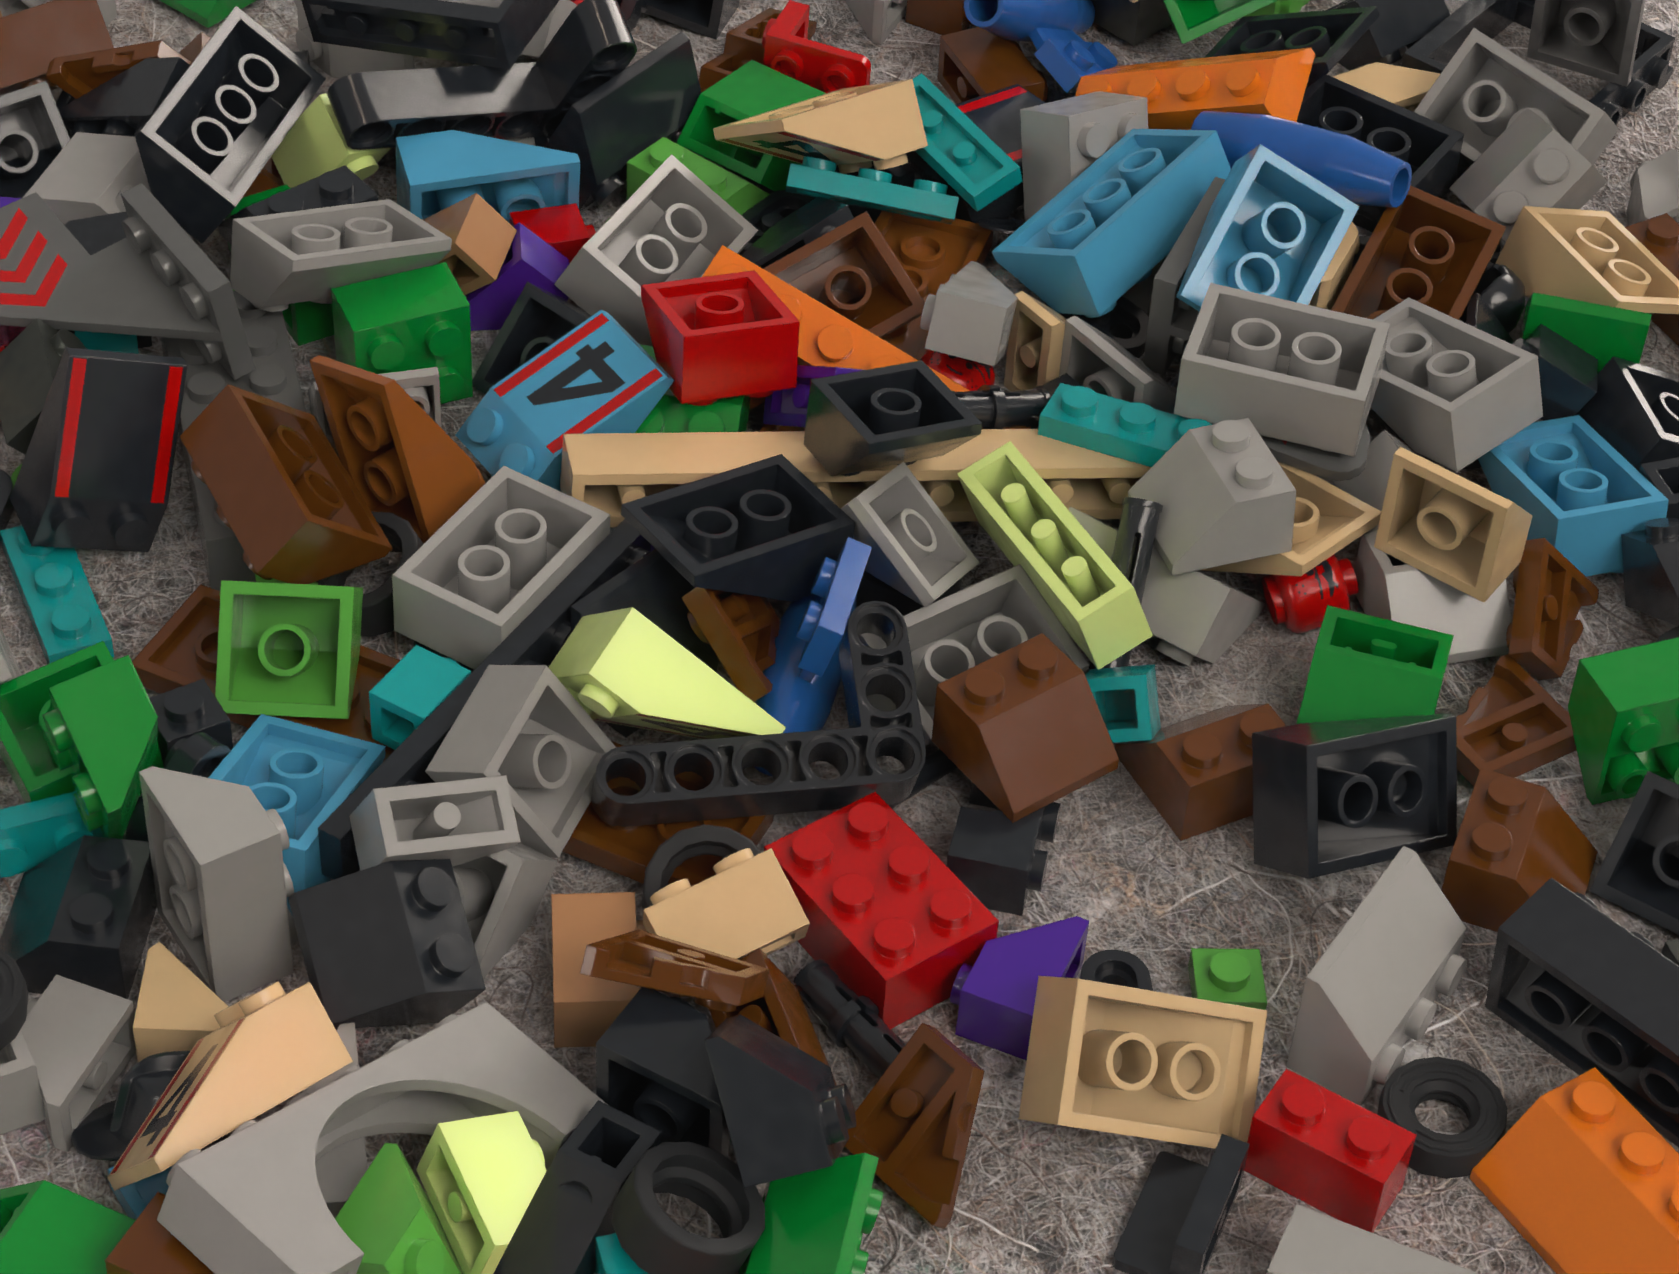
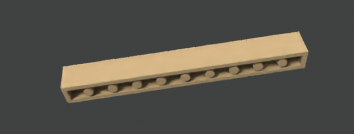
[560,429,1151,527]

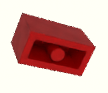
[1244,1068,1416,1233]

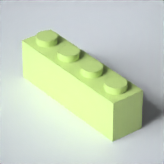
[957,441,1153,670]

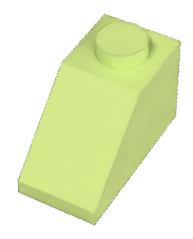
[416,1111,547,1274]

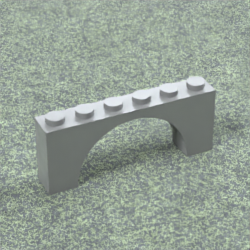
[157,1001,608,1274]

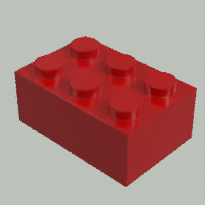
[764,791,999,1029]

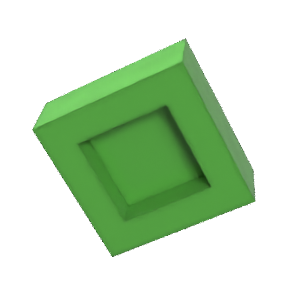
[1188,948,1267,1010]

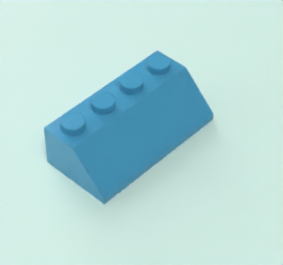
[992,129,1231,318]

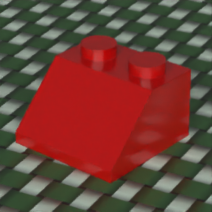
[641,270,800,406]

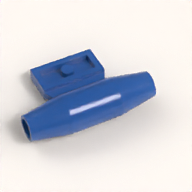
[964,0,1118,94]
[1191,111,1412,208]
[754,537,872,777]

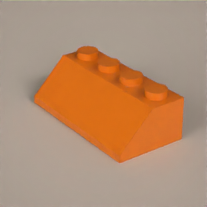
[1075,48,1315,130]
[1469,1067,1679,1274]

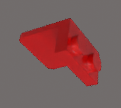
[762,0,871,93]

